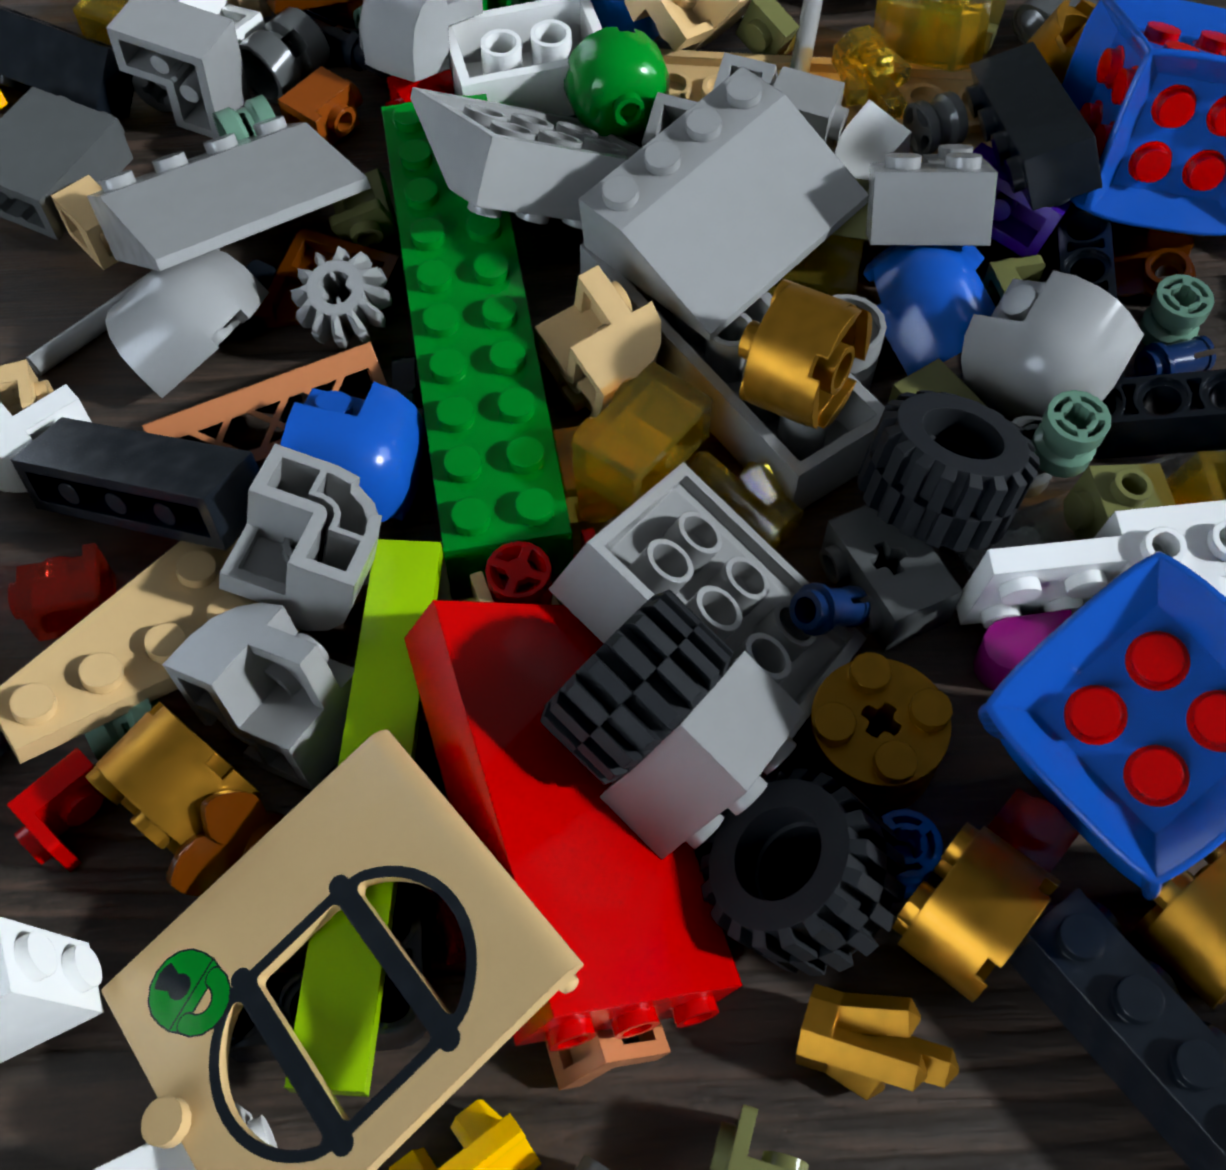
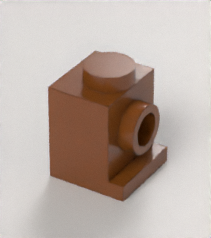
[278,66,363,146]

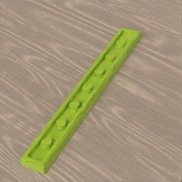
[284,539,443,1097]

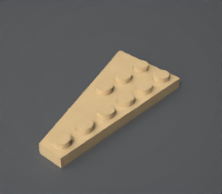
[0,538,371,764]

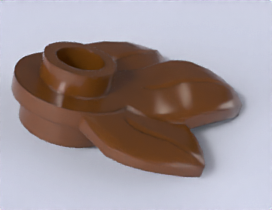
[1111,229,1196,299]
[166,790,285,896]

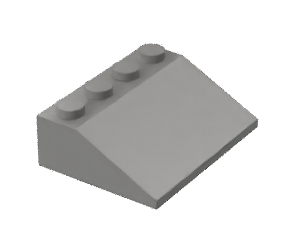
[578,66,869,341]
[410,87,641,229]
[87,115,371,271]
[548,462,867,739]

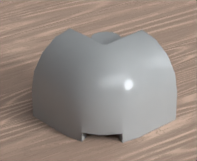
[358,0,483,82]
[105,250,269,398]
[961,270,1144,421]
[219,444,382,631]
[162,602,354,791]

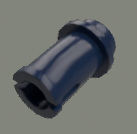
[1134,335,1216,377]
[789,583,871,636]

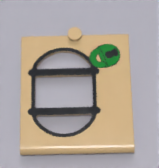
[101,729,584,1170]

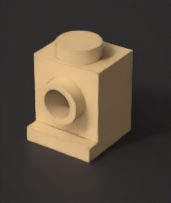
[51,175,119,270]

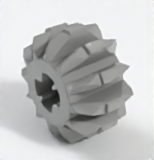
[290,246,392,350]

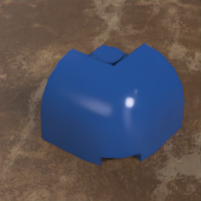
[863,245,996,376]
[280,381,429,522]

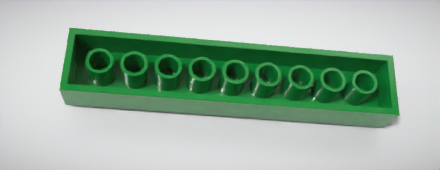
[381,94,573,591]

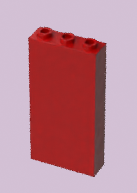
[404,600,743,1051]

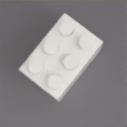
[448,0,602,116]

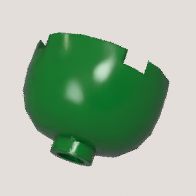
[564,26,670,139]

